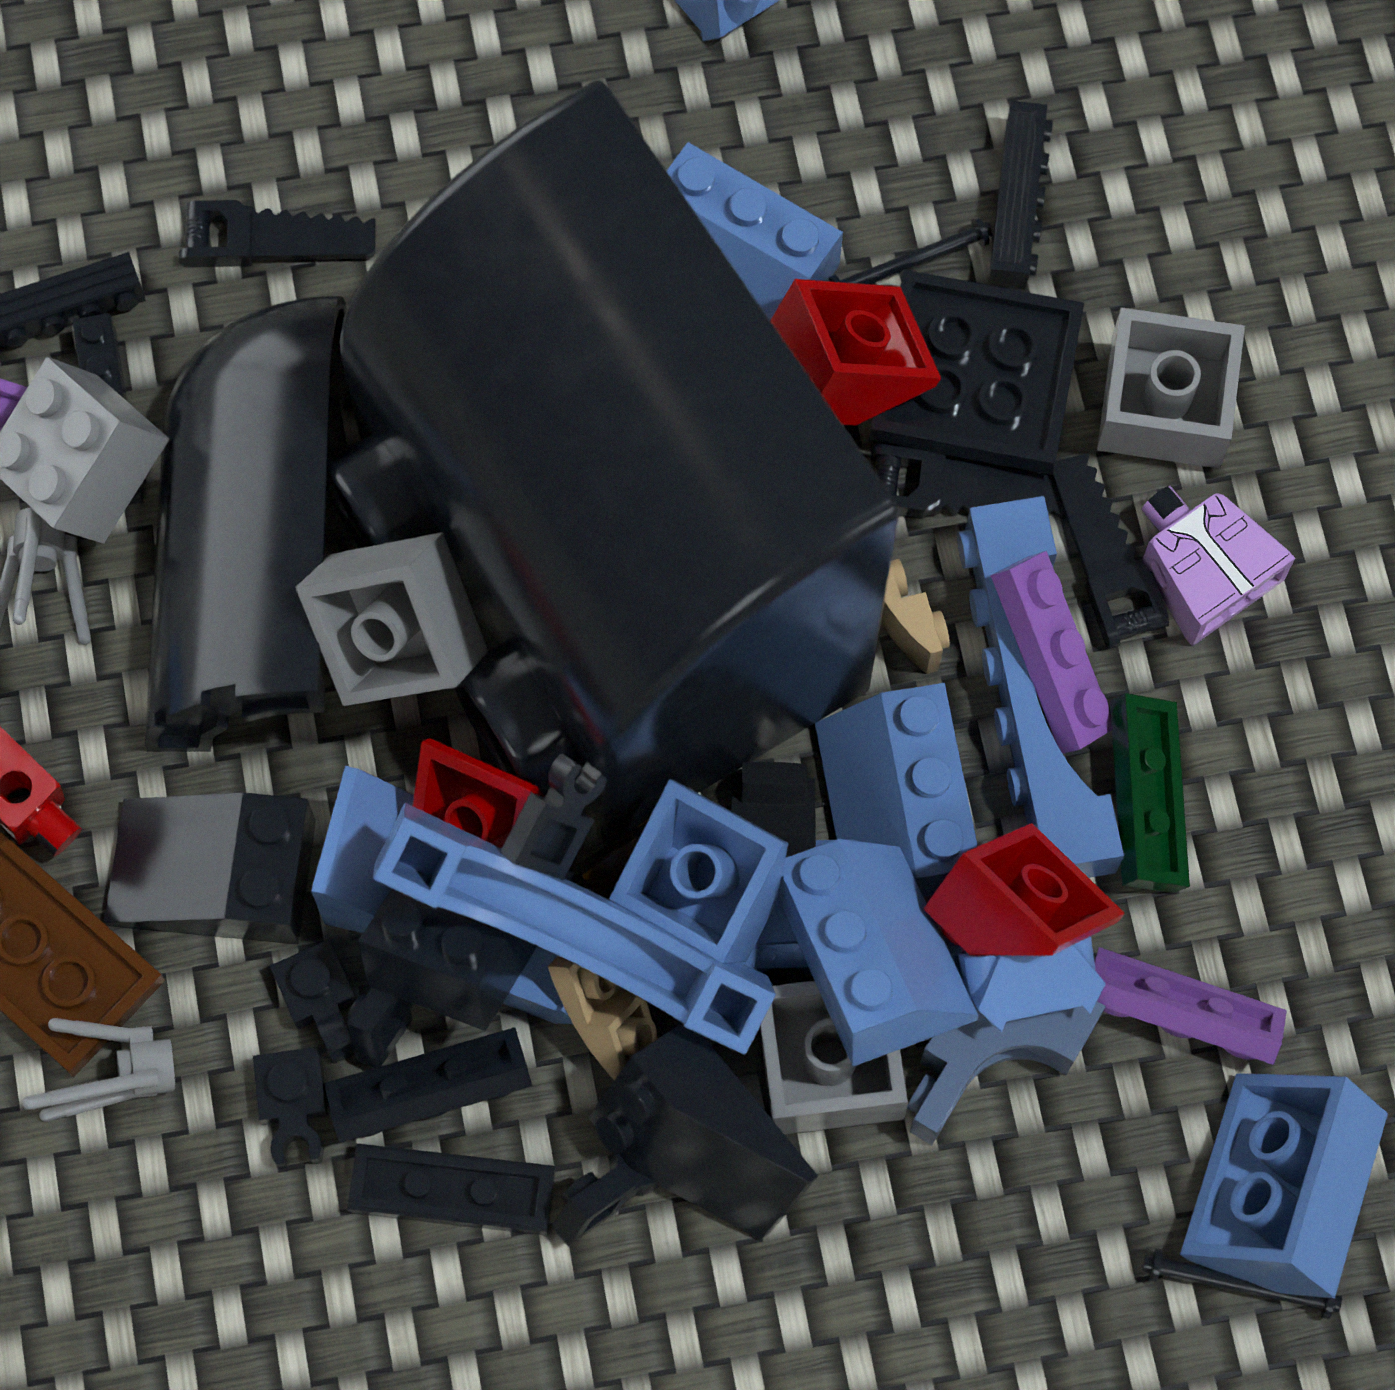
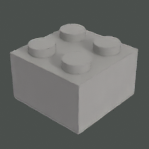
[1097,307,1245,469]
[0,357,169,544]
[295,532,488,706]
[759,981,908,1134]

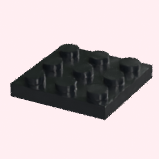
[869,269,1084,475]

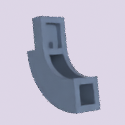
[907,1002,1106,1145]

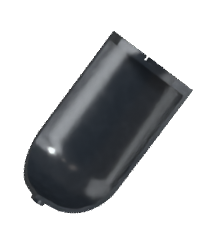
[143,296,347,751]

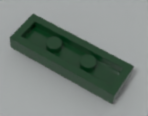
[1110,693,1190,893]

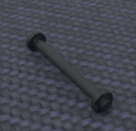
[828,217,993,284]
[1142,1248,1342,1319]

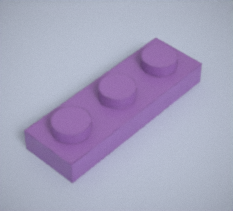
[991,551,1112,754]
[1094,947,1287,1065]

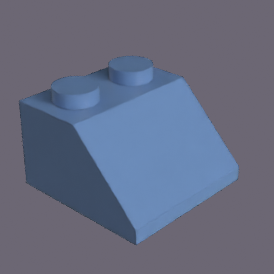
[311,766,414,933]
[609,779,788,964]

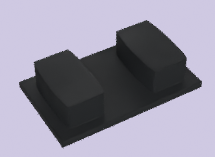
[731,762,816,858]

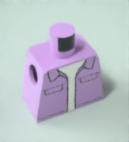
[1141,486,1295,646]

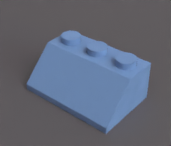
[667,142,843,320]
[815,683,978,896]
[778,839,978,1067]
[1180,1073,1388,1298]

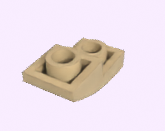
[881,559,950,674]
[548,955,658,1080]

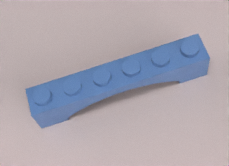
[957,496,1124,878]
[373,803,776,1055]

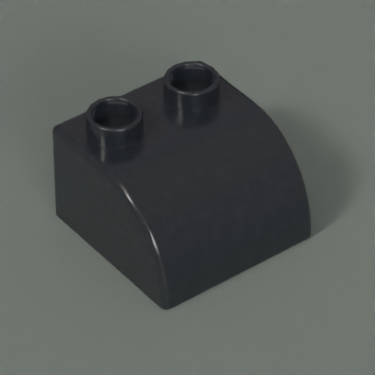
[326,80,898,837]

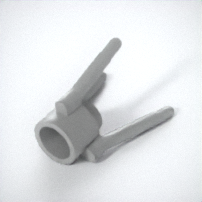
[0,508,91,645]
[22,1018,175,1122]

